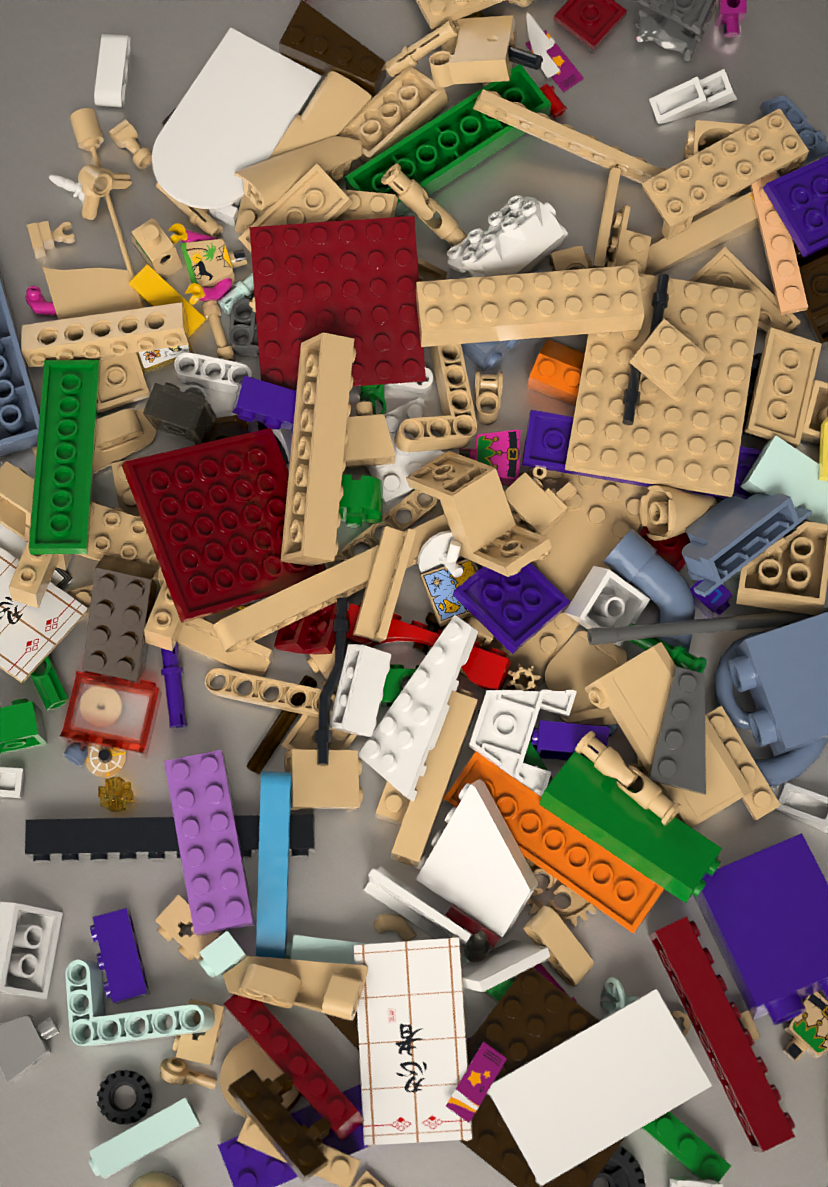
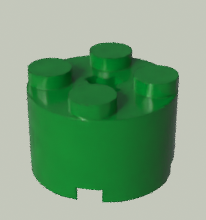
[339,475,383,528]

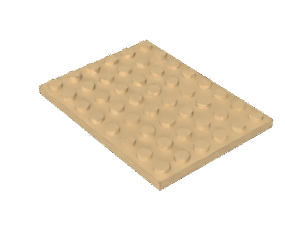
[565,267,762,497]

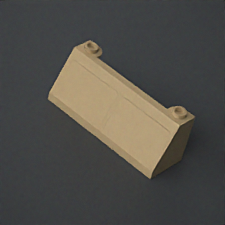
[584,642,752,828]

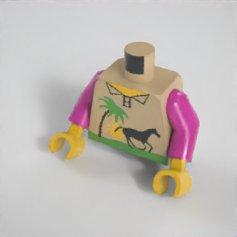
[168,223,247,305]

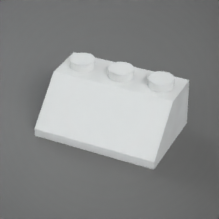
[0,902,63,999]

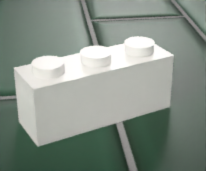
[330,644,391,737]

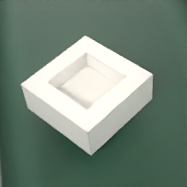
[0,767,25,798]

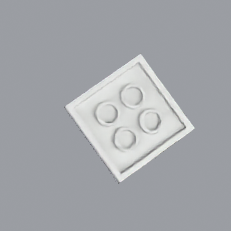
[365,397,451,505]

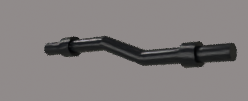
[622,274,669,425]
[315,598,350,766]

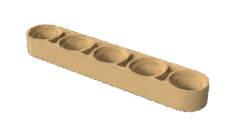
[327,490,437,569]
[205,668,336,718]

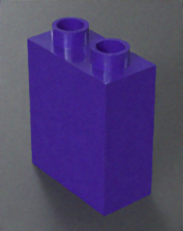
[693,833,828,1025]

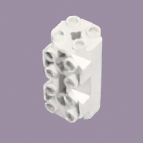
[447,195,568,279]

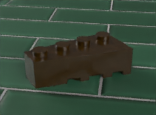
[279,0,386,97]

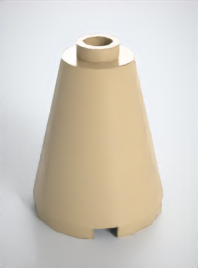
[639,485,718,541]

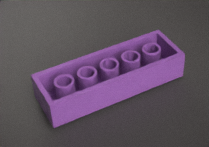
[164,750,255,936]

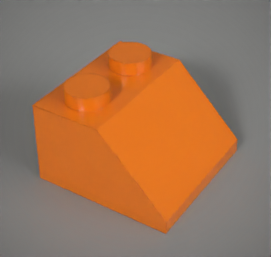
[527,339,585,407]

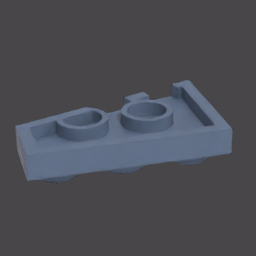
[759,95,828,169]

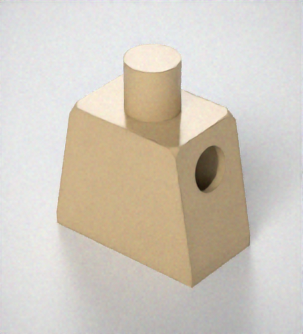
[344,402,395,468]

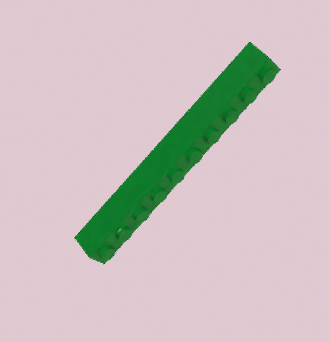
[484,976,731,1182]

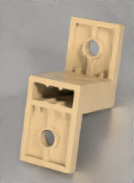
[406,451,552,577]

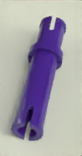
[161,642,188,729]

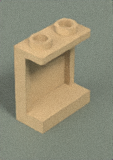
[284,749,363,811]

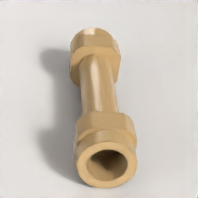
[202,300,236,362]

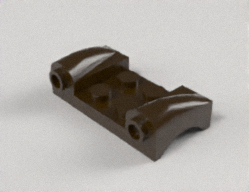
[794,244,828,350]

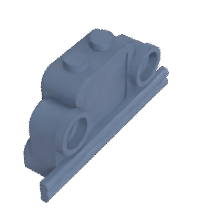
[682,493,812,597]

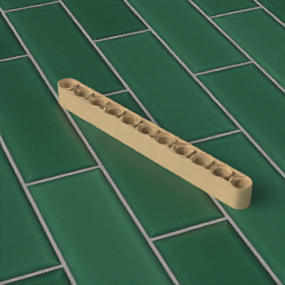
[213,514,451,653]

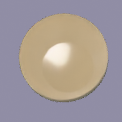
[220,1037,302,1118]

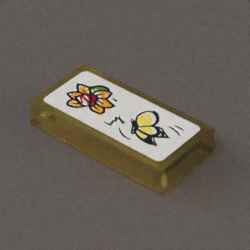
[136,339,194,374]

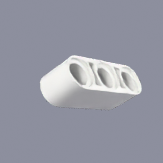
[95,33,131,107]
[174,352,253,394]

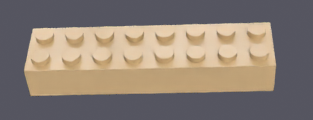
[416,265,645,347]
[281,332,356,566]

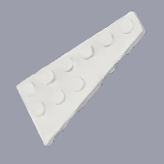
[358,615,478,801]

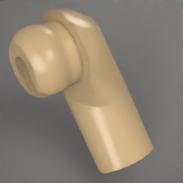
[373,913,417,942]

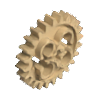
[525,857,597,927]

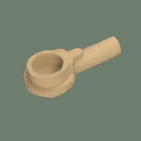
[160,1057,217,1090]

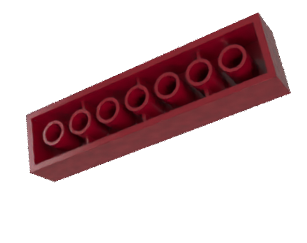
[649,916,796,1152]

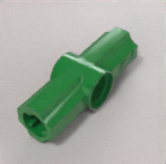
[30,656,70,711]

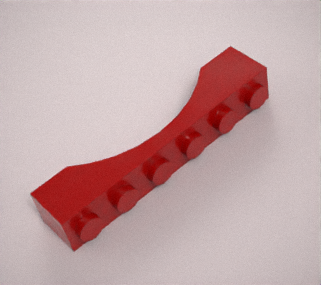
[347,602,511,690]

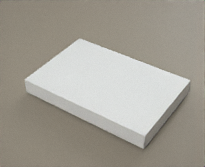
[462,940,550,992]

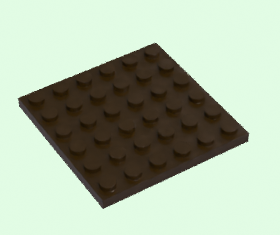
[459,967,625,1187]

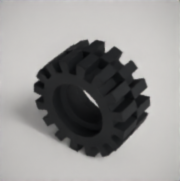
[97,1070,153,1125]

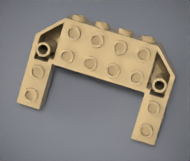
[9,499,184,651]

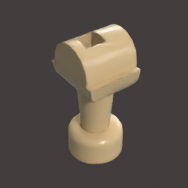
[108,119,152,169]

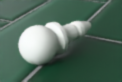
[49,175,85,202]

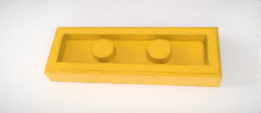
[128,264,206,338]

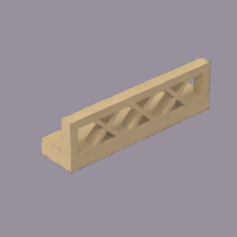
[353,526,417,643]
[176,618,274,677]

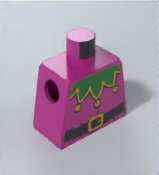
[459,430,521,487]

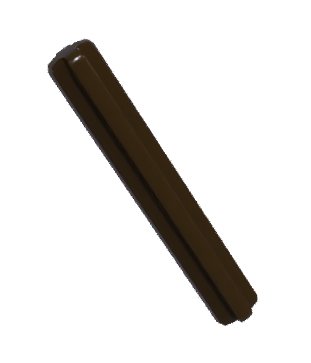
[247,675,317,775]

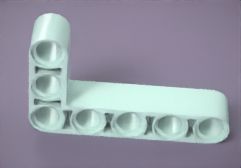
[66,960,215,1046]

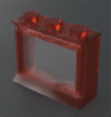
[60,671,162,758]

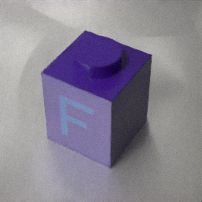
[690,579,733,618]

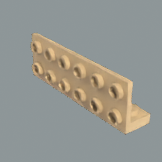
[642,109,809,240]

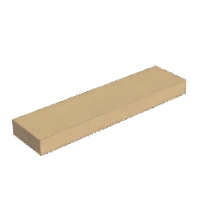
[593,167,621,268]

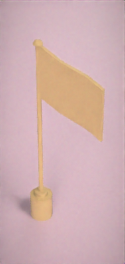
[43,108,144,320]

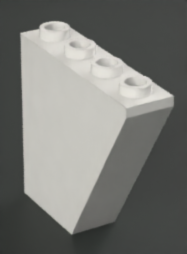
[416,779,538,937]

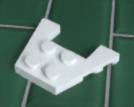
[469,690,577,797]

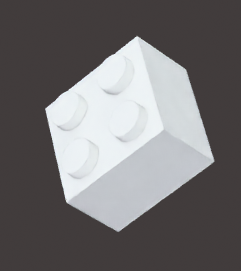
[565,566,650,647]

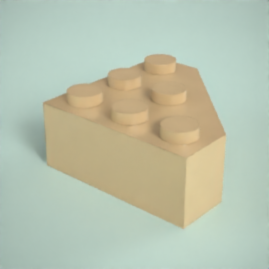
[736,521,828,616]

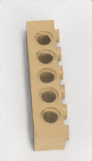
[21,302,189,368]

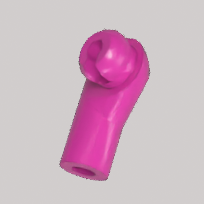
[25,286,57,316]

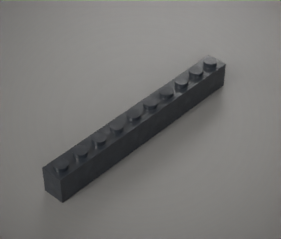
[25,814,315,862]

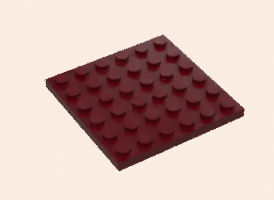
[249,216,426,391]
[122,428,327,623]

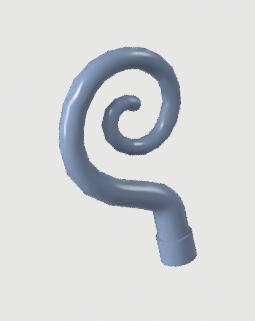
[603,528,828,787]

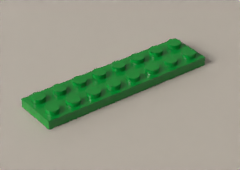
[29,360,101,555]

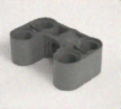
[229,298,259,357]

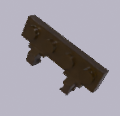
[228,1069,332,1183]

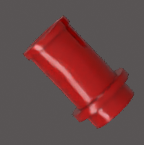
[540,84,568,119]

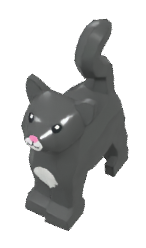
[634,2,714,62]

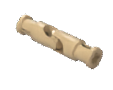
[381,164,468,247]
[575,731,682,826]

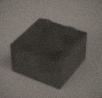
[143,382,217,444]

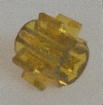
[98,776,134,812]

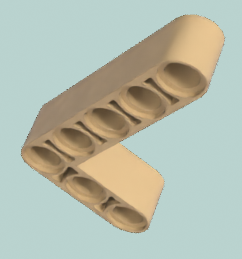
[394,344,477,452]

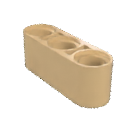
[524,906,594,987]

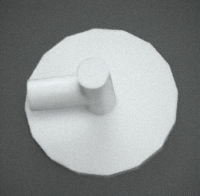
[417,530,466,578]

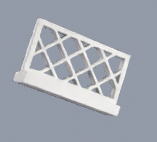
[364,866,473,952]

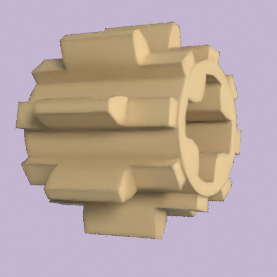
[506,664,541,691]

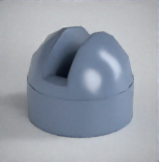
[63,742,88,767]

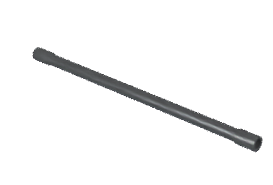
[587,607,828,645]

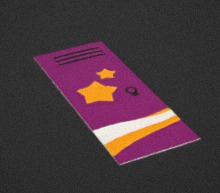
[525,30,584,92]
[445,1042,507,1123]

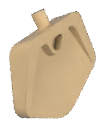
[545,631,629,726]

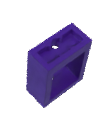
[530,720,609,762]

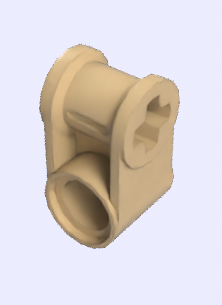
[474,370,503,425]

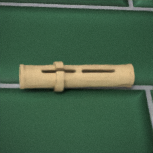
[386,20,458,77]
[156,183,224,238]

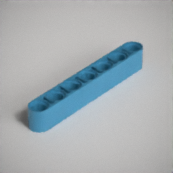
[256,771,291,959]

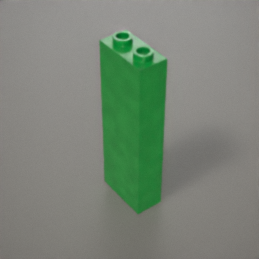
[539,751,723,903]

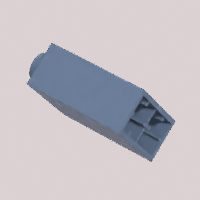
[728,612,828,756]

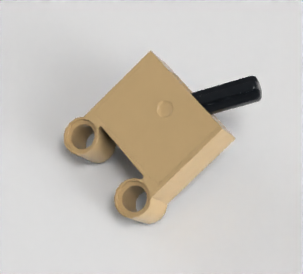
[429,15,543,87]

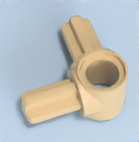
[78,164,132,220]

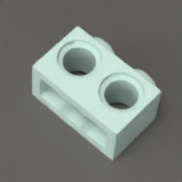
[199,931,247,980]

